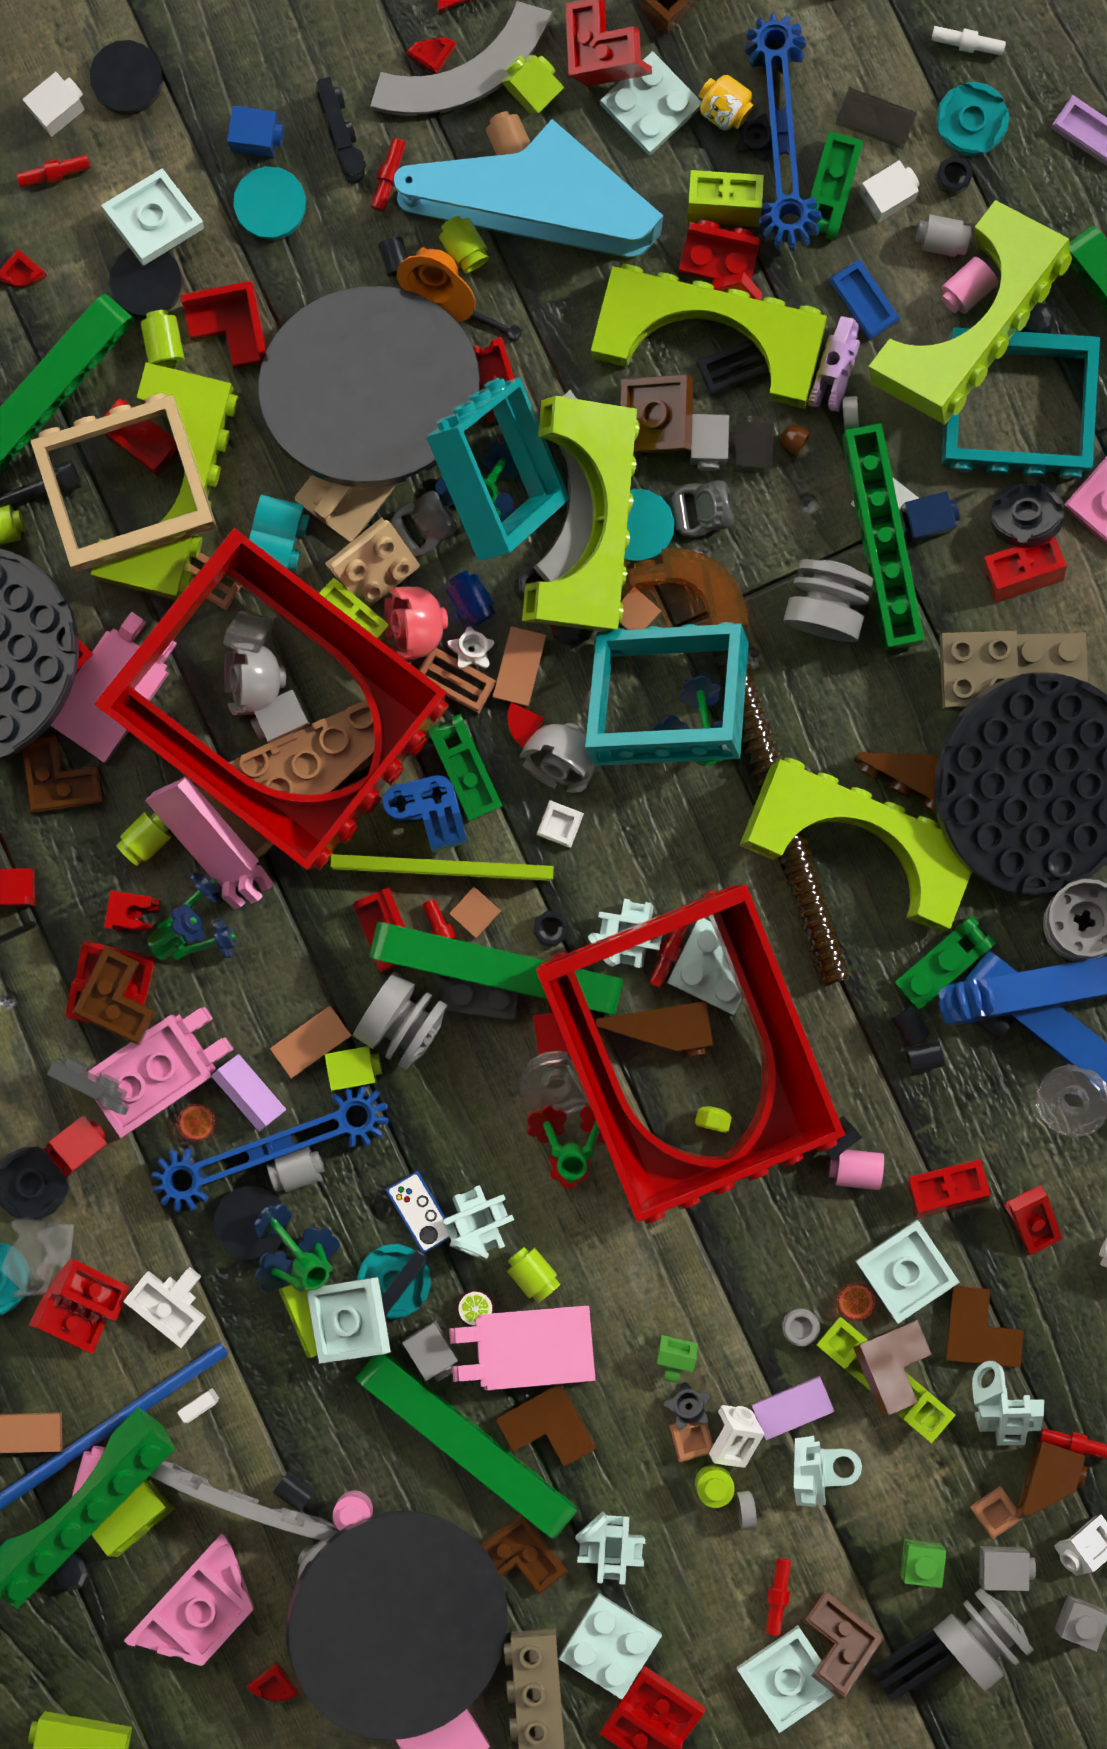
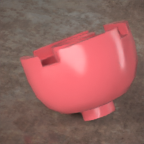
[383,587,448,660]

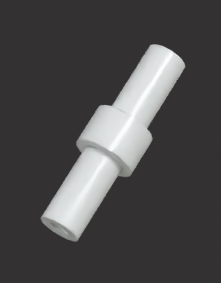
[931,26,1006,56]

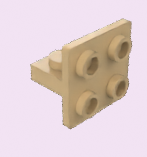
[295,474,395,543]
[325,518,420,608]

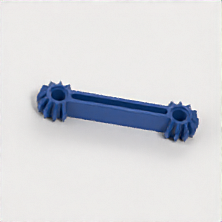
[744,12,821,252]
[938,956,1107,1025]
[151,1085,389,1212]

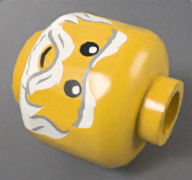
[698,75,754,130]

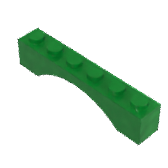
[0,1407,175,1609]

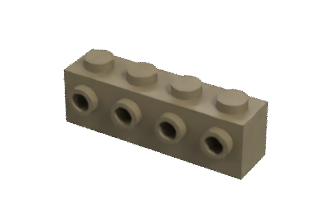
[504,1628,565,1749]

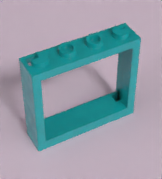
[941,327,1100,479]
[426,377,569,562]
[585,622,749,766]

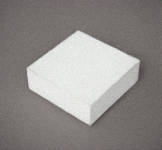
[536,800,584,848]
[177,1388,219,1423]

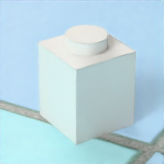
[22,72,85,137]
[859,160,919,223]

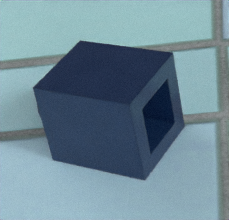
[900,491,960,543]

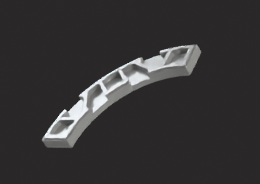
[370,1,552,116]
[533,390,593,582]
[150,1461,340,1541]

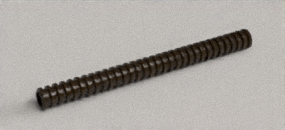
[712,650,852,986]

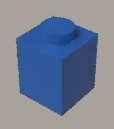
[227,106,284,158]

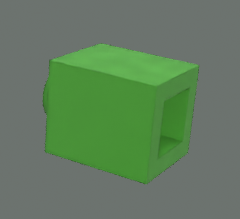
[900,1539,946,1588]

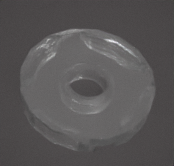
[519,1051,588,1116]
[1036,1065,1107,1137]

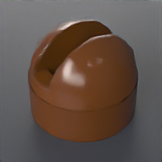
[780,425,811,457]

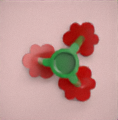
[527,1105,604,1189]

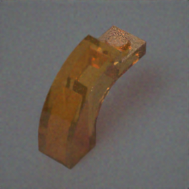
[627,548,749,629]

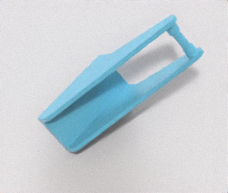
[394,119,663,258]

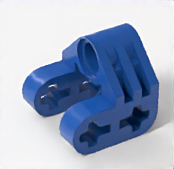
[383,776,468,852]

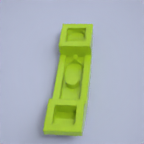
[817,1316,955,1444]

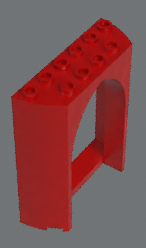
[94,528,449,870]
[536,884,846,1224]

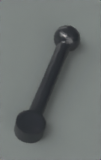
[470,311,522,341]

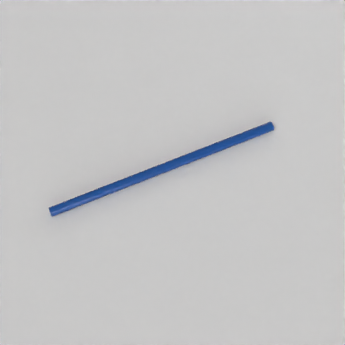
[0,1342,229,1511]

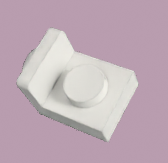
[709,1405,764,1468]
[1054,1515,1107,1576]

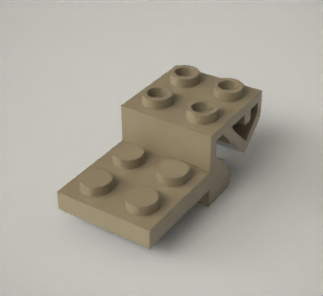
[940,631,1088,711]

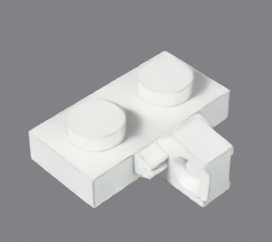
[123,1267,206,1348]

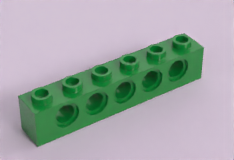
[841,423,925,652]

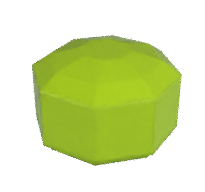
[695,1106,732,1133]

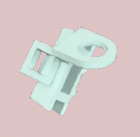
[588,899,662,968]
[443,1185,514,1260]
[972,1361,1044,1446]
[794,1436,862,1507]
[575,1511,645,1584]

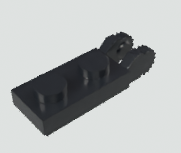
[315,76,366,184]

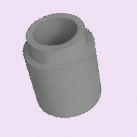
[915,214,971,257]
[267,1146,325,1193]

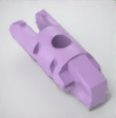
[808,316,860,412]

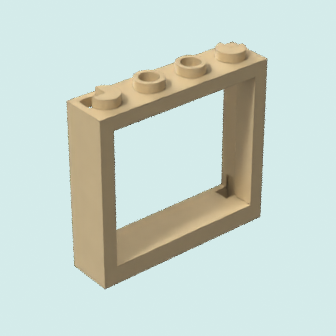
[30,393,217,573]

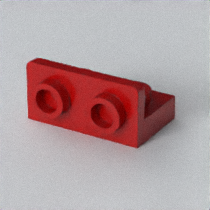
[678,220,761,281]

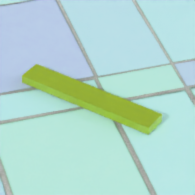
[331,854,554,881]

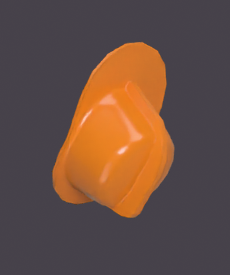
[397,247,476,322]

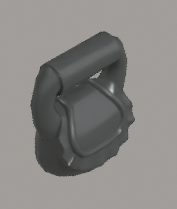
[670,480,734,538]
[390,491,458,557]

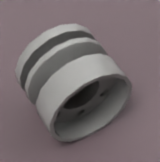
[783,559,874,642]
[1043,879,1107,962]
[353,971,448,1070]
[933,1587,1034,1692]

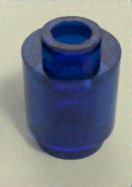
[446,570,496,628]

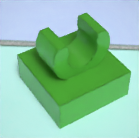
[657,1335,698,1383]

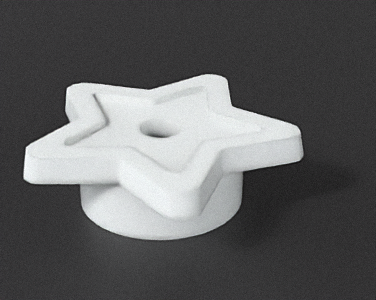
[448,627,494,669]

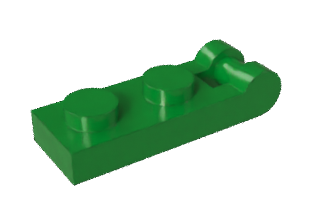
[810,131,864,241]
[428,714,503,822]
[894,915,996,1011]

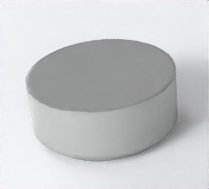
[843,396,859,431]
[782,1308,820,1346]
[735,1491,757,1530]

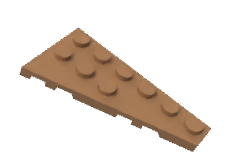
[191,700,375,860]

